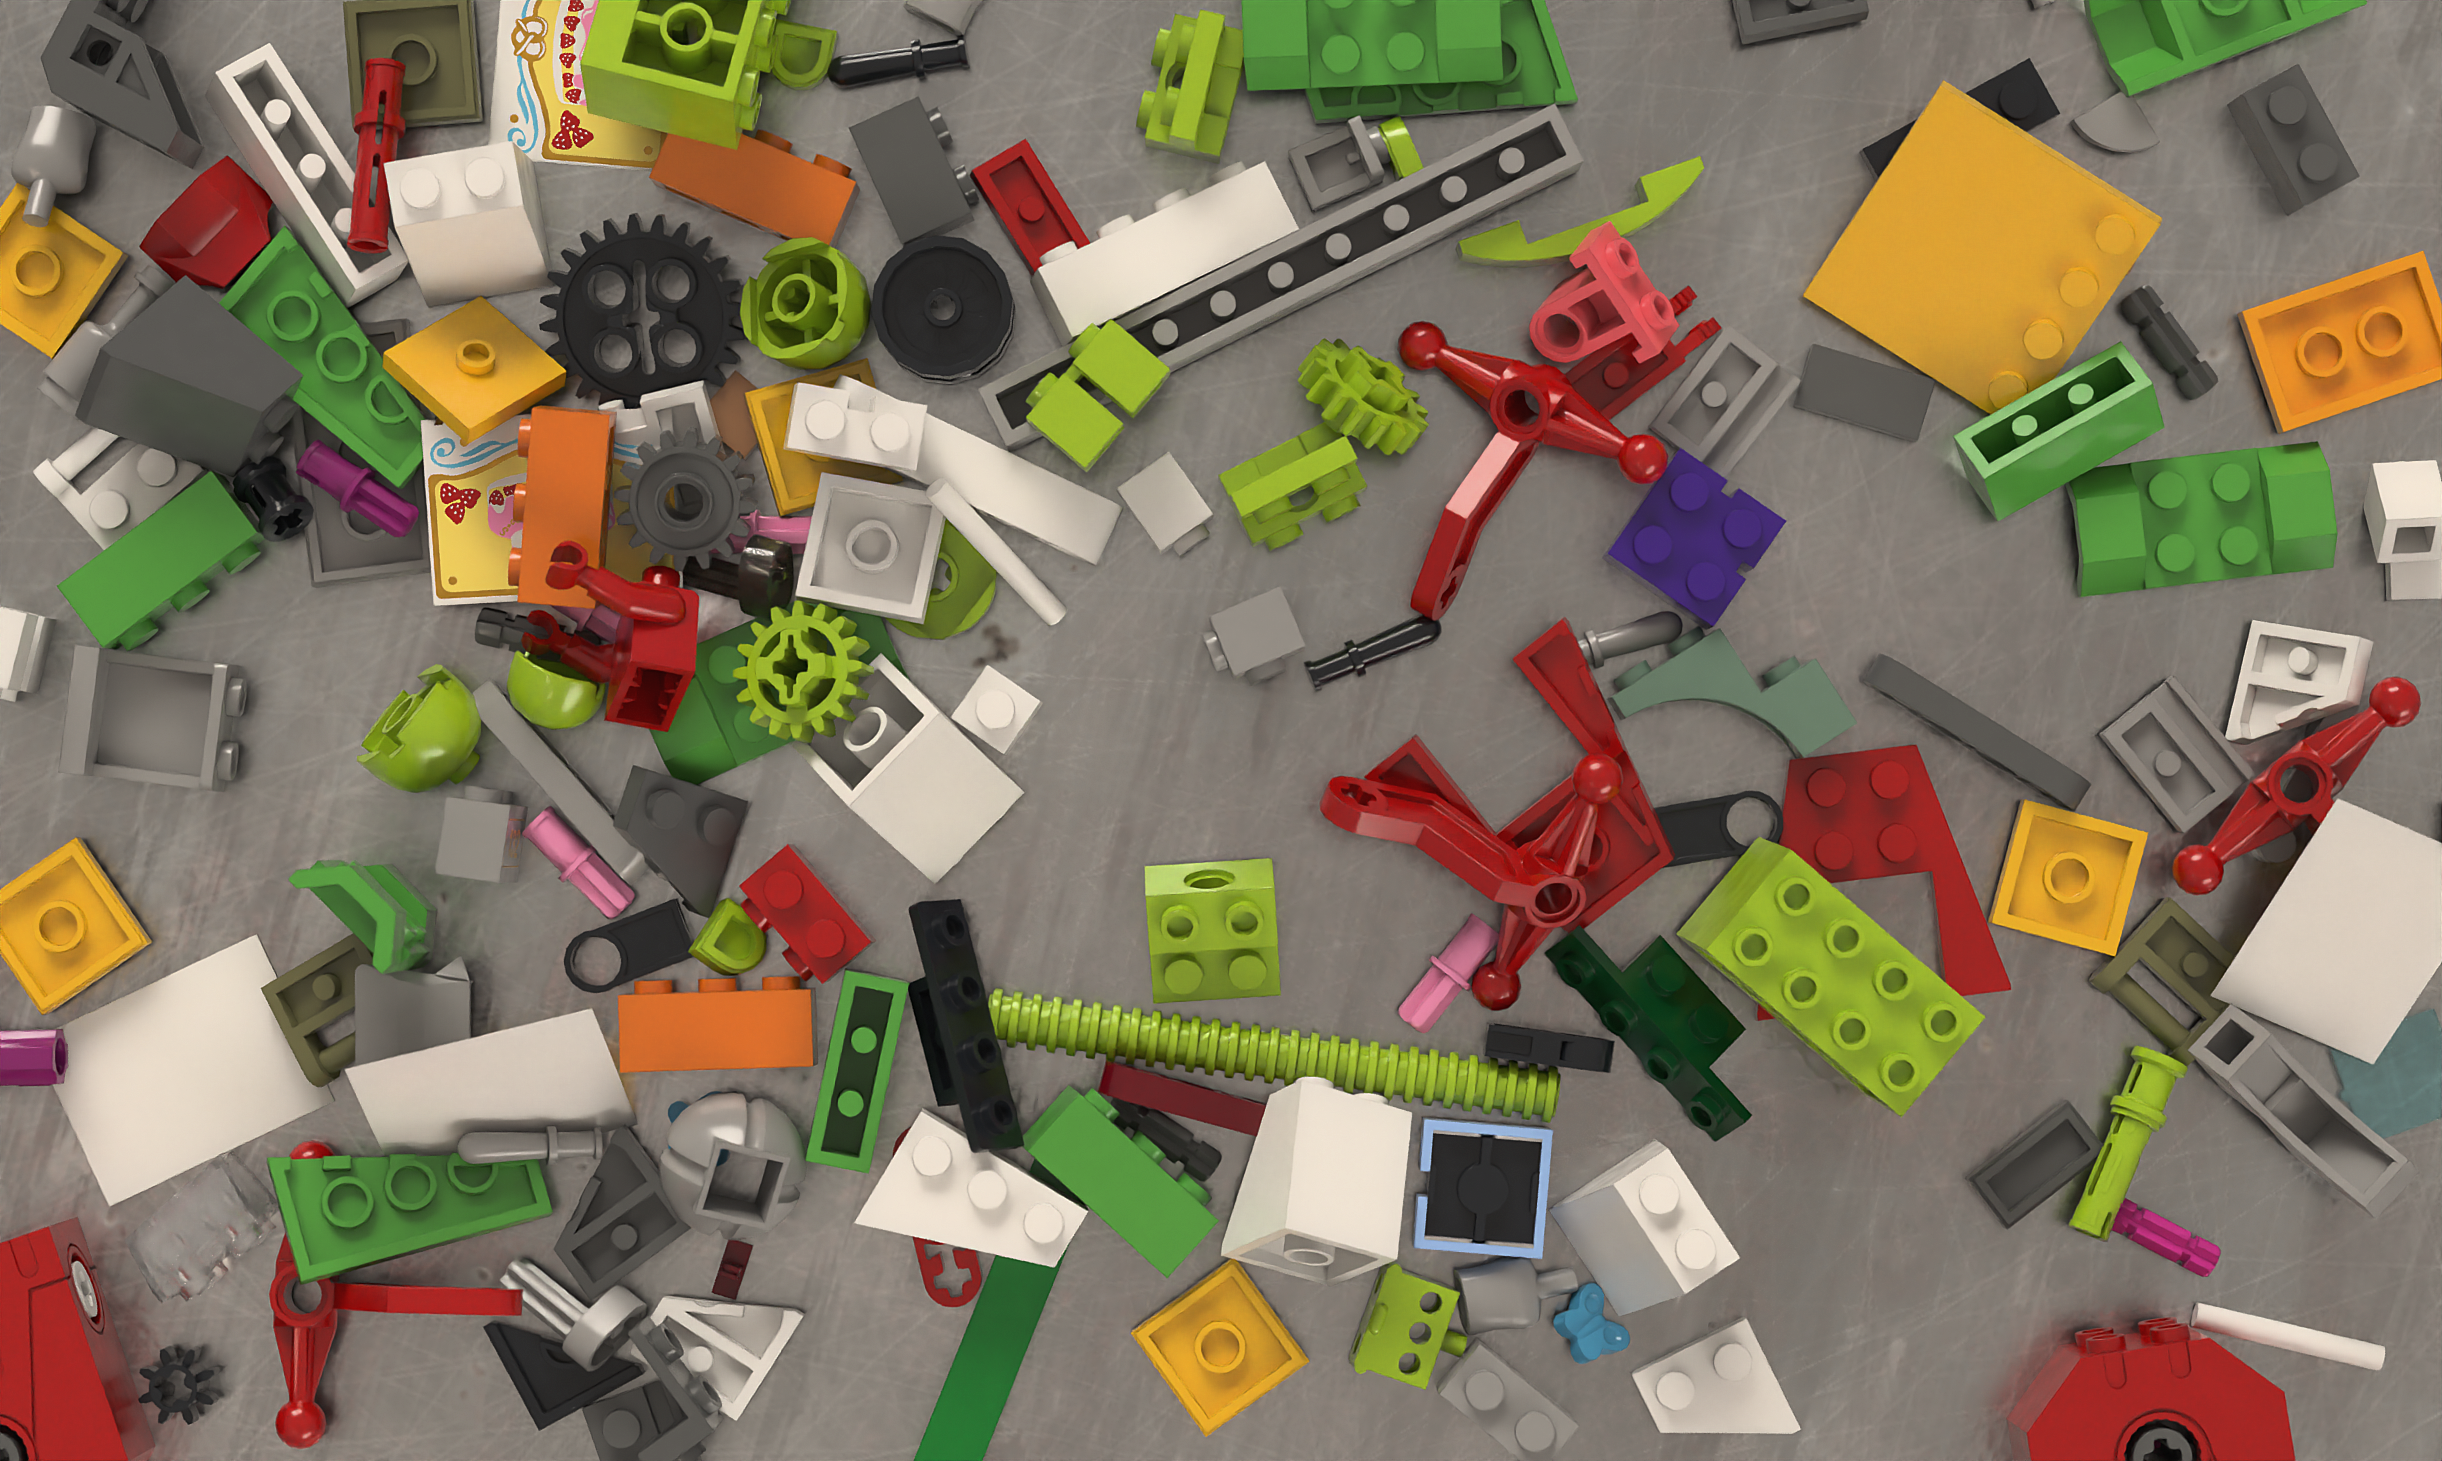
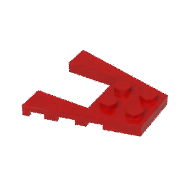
[1364,616,1675,933]
[1755,744,2011,1021]

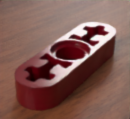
[1097,1060,1267,1137]

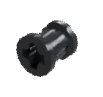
[232,456,314,542]

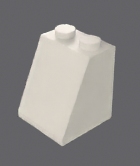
[384,141,555,308]
[791,653,1025,884]
[1221,1077,1412,1286]
[1549,1139,1740,1317]

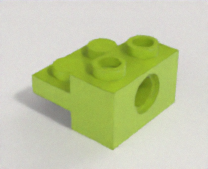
[1136,9,1244,164]
[1218,422,1367,551]
[1145,858,1281,1004]

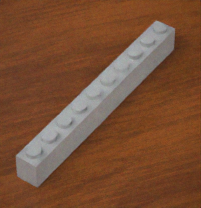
[978,103,1584,452]

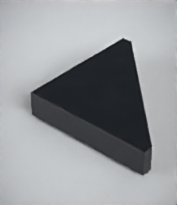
[483,1320,645,1431]

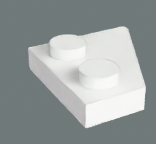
[2225,620,2374,745]
[629,1296,805,1421]
[1630,1316,1801,1434]

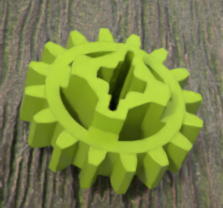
[1298,338,1429,455]
[733,600,874,743]

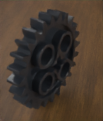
[539,213,746,411]

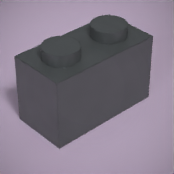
[2227,64,2360,216]
[849,96,979,247]

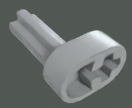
[498,1257,648,1372]

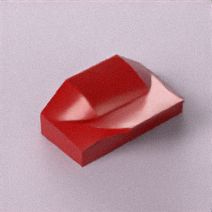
[139,155,275,289]

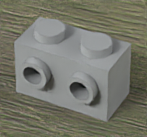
[1202,586,1306,686]

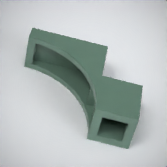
[1607,625,1857,759]

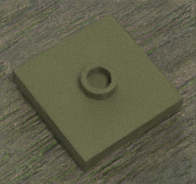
[343,0,483,130]

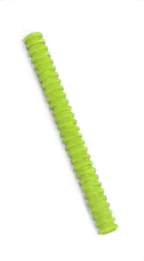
[988,988,1561,1123]

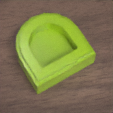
[771,19,839,90]
[1378,116,1424,182]
[688,898,766,976]

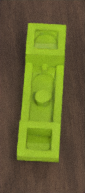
[1455,156,1704,268]

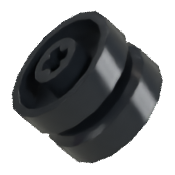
[871,235,1016,385]

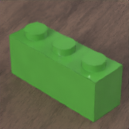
[1953,341,2165,522]
[57,471,265,651]
[805,968,909,1174]
[1022,1085,1219,1278]

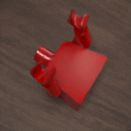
[521,541,699,732]

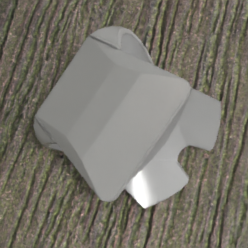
[355,956,474,1066]

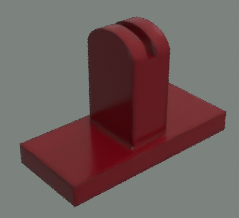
[711,1240,754,1300]

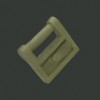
[2089,897,2242,1066]
[261,933,374,1087]

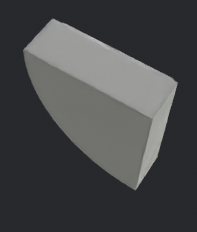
[2070,91,2160,153]

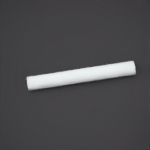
[925,478,1067,626]
[2191,1302,2385,1371]

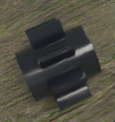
[138,1346,220,1425]

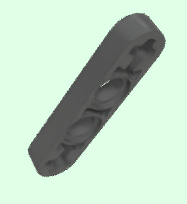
[1863,653,2091,812]

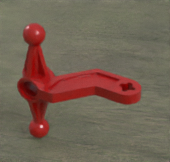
[1397,321,1668,621]
[2172,676,2421,896]
[1319,754,1623,1011]
[269,1140,523,1449]

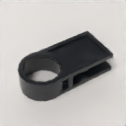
[1654,791,1783,868]
[564,898,694,993]
[1483,1022,1615,1073]

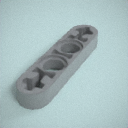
[472,678,650,885]

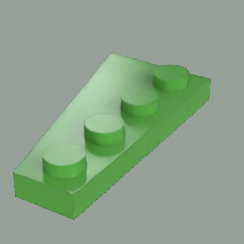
[1304,0,1578,124]
[219,225,428,490]
[266,1153,553,1285]

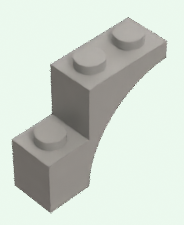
[2188,1003,2420,1219]

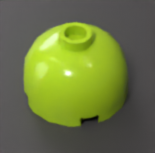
[740,237,872,370]
[357,664,481,793]

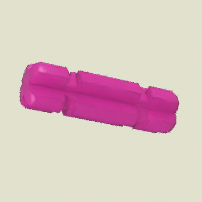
[2112,1198,2221,1277]

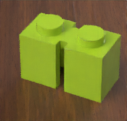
[1025,318,1171,473]

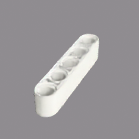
[833,375,1123,566]

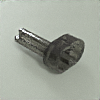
[682,534,794,622]

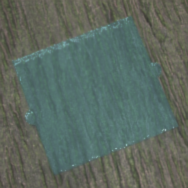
[2327,1008,2442,1139]

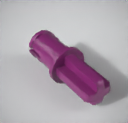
[296,439,419,538]

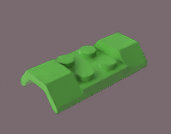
[1241,0,1504,91]
[2084,0,2367,97]
[2065,441,2338,598]
[649,600,910,785]
[288,860,437,974]

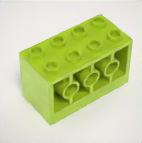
[580,0,791,150]
[1676,836,1986,1117]

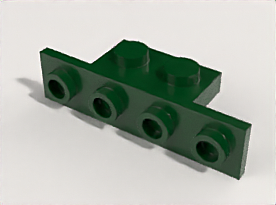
[1544,925,1752,1142]

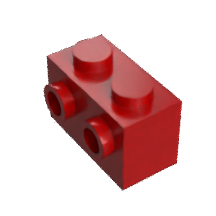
[739,844,876,984]

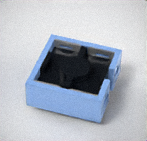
[1412,1117,1553,1259]

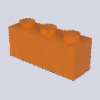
[649,129,860,249]
[508,405,617,609]
[618,976,818,1073]

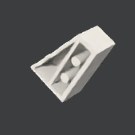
[854,1108,1088,1268]

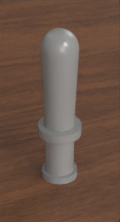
[1578,611,1683,669]
[457,1126,602,1165]

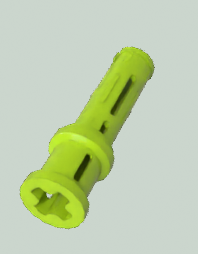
[2068,1046,2188,1242]

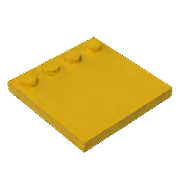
[1803,80,2162,415]

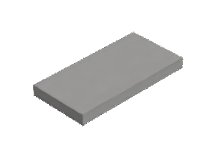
[290,318,431,588]

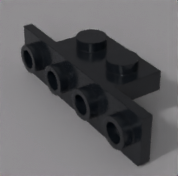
[908,899,1024,1153]

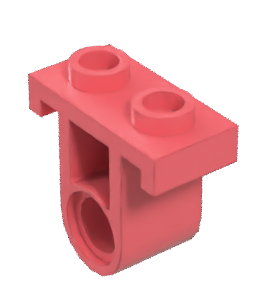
[1529,221,1680,363]

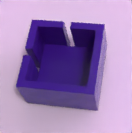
[1602,448,1786,630]

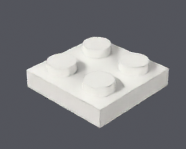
[795,472,946,624]

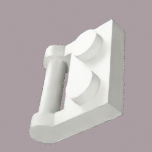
[33,426,208,550]

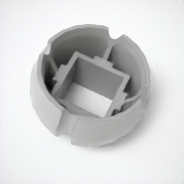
[659,1092,807,1241]

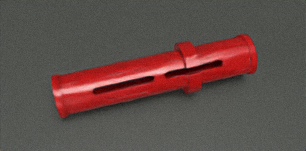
[347,58,406,254]

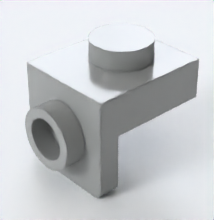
[1288,115,1391,212]

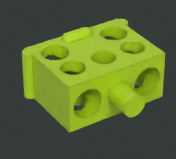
[1348,1261,1468,1390]

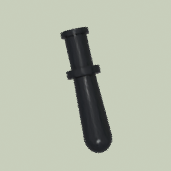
[827,35,969,87]
[1304,614,1442,692]

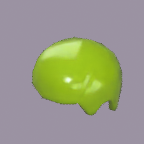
[507,651,606,730]

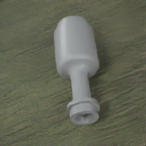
[37,264,174,420]

